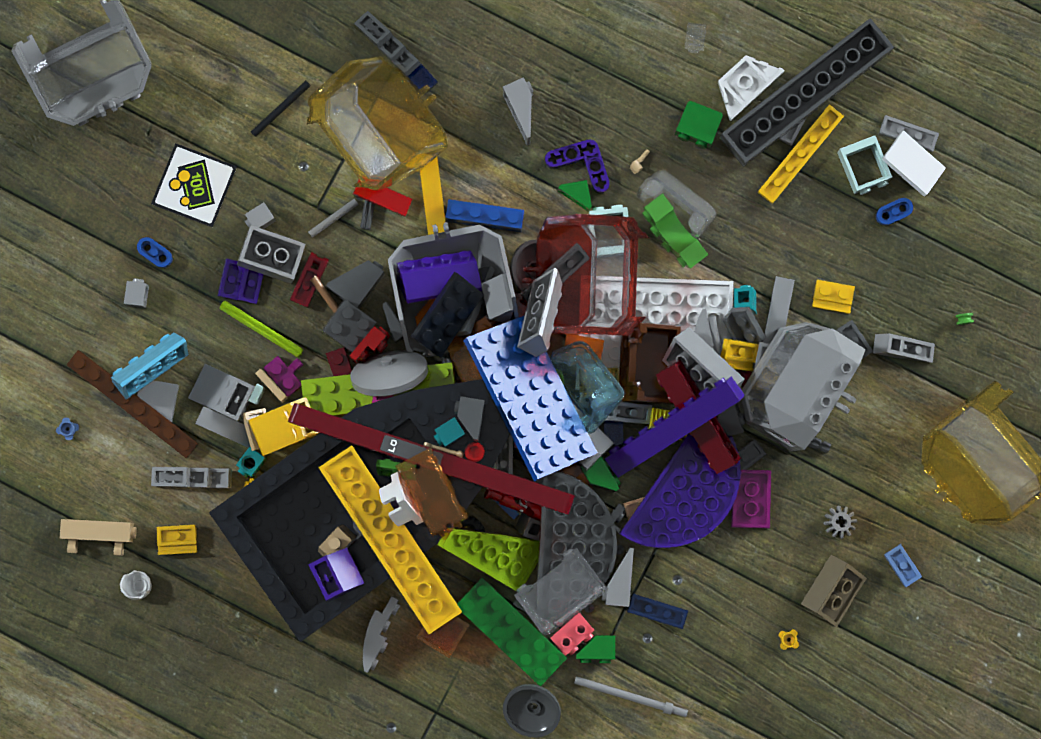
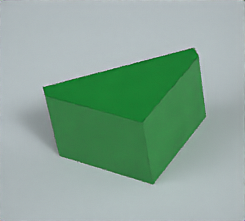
[558,180,592,212]

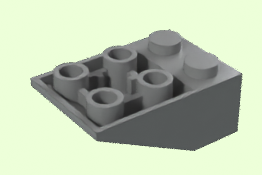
[188,364,255,422]

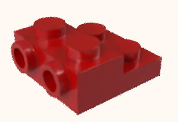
[349,326,390,364]

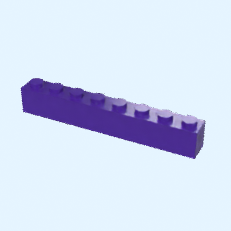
[605,376,745,478]

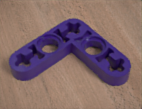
[545,139,610,194]

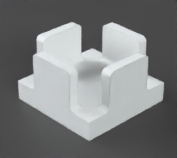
[379,472,424,526]

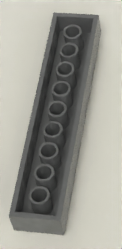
[720,18,894,167]

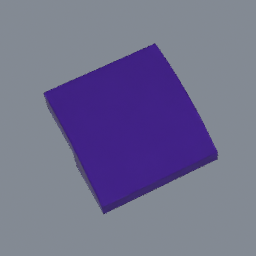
[217,259,263,304]

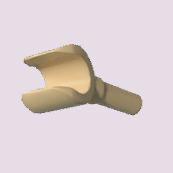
[630,149,650,174]

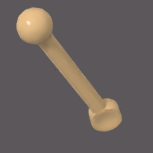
[424,442,464,458]

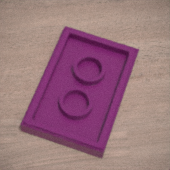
[731,470,771,528]

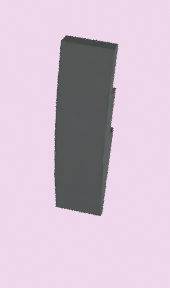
[354,11,421,77]

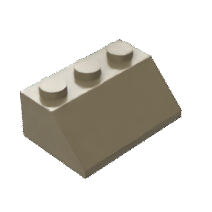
[801,555,867,627]

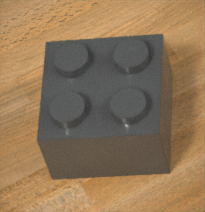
[321,300,376,353]

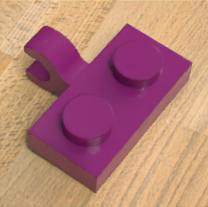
[264,356,304,397]

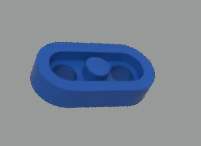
[876,198,913,226]
[137,237,173,268]

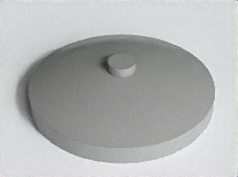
[350,350,428,396]

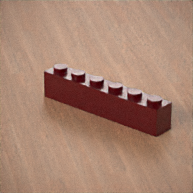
[656,359,741,474]

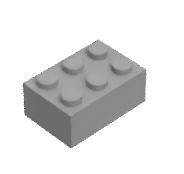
[237,225,305,284]

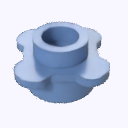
[56,418,79,440]

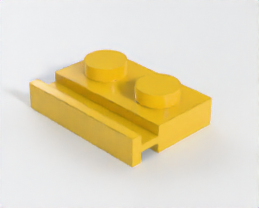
[812,280,855,314]
[721,338,759,371]
[157,525,198,555]

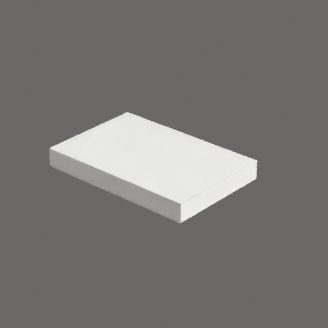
[882,131,945,196]

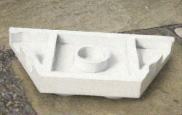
[718,56,784,121]

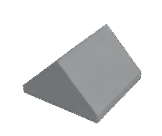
[481,273,514,323]

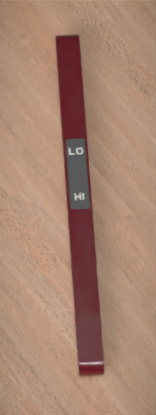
[288,403,575,515]

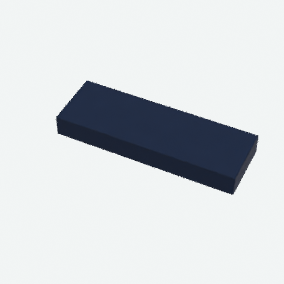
[627,593,688,629]

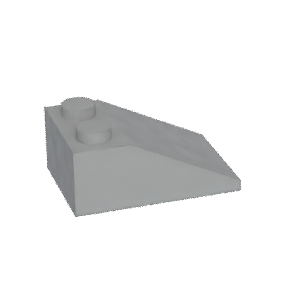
[503,77,533,146]

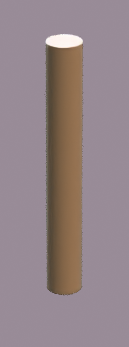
[310,276,339,312]

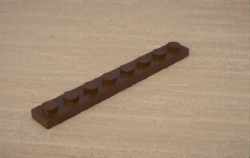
[67,350,199,459]

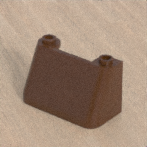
[619,323,681,404]

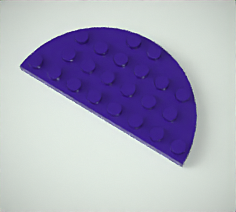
[619,434,741,548]

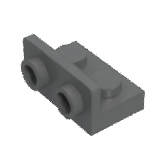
[723,307,766,342]

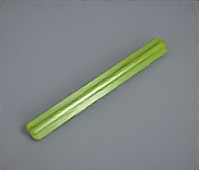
[220,301,303,358]

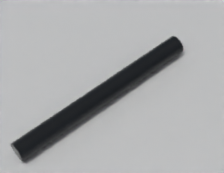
[250,80,311,137]

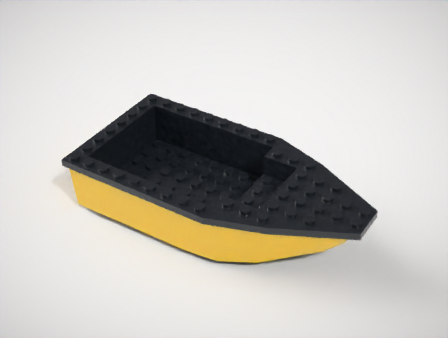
[209,379,510,642]

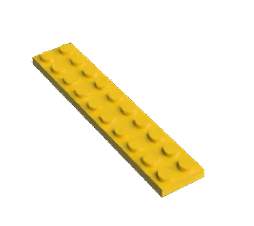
[318,446,462,634]

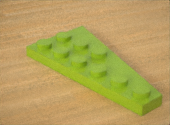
[438,528,539,593]

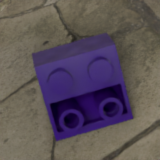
[308,548,365,601]

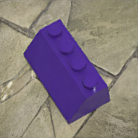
[397,251,482,303]

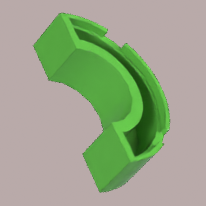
[642,193,708,269]

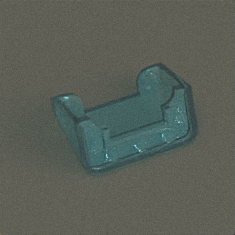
[550,341,624,435]

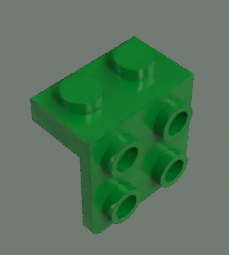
[675,101,723,149]

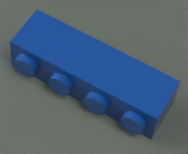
[446,199,524,232]

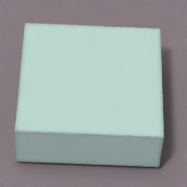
[249,384,265,405]

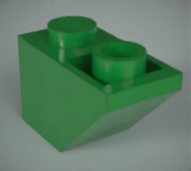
[580,457,621,492]
[576,635,615,663]

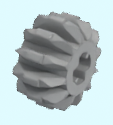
[823,506,857,539]

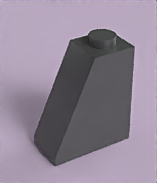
[326,260,385,309]

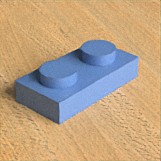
[884,544,922,587]

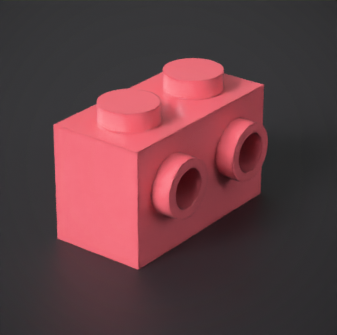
[550,613,594,656]

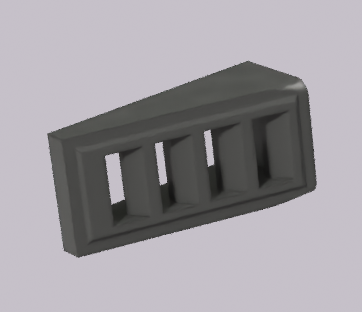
[383,302,404,343]

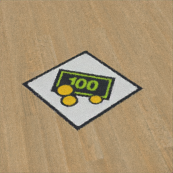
[151,143,237,228]

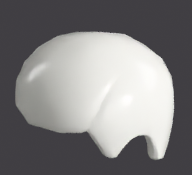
[120,570,152,600]

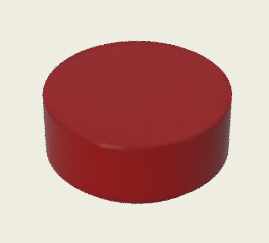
[465,442,485,462]

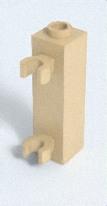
[60,519,137,556]

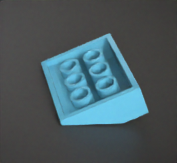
[111,333,189,400]

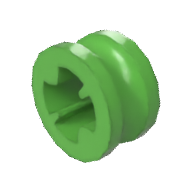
[955,313,974,325]

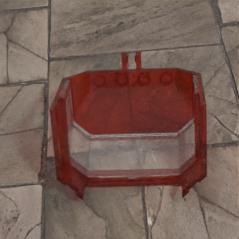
[522,214,649,336]

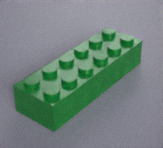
[457,578,567,686]

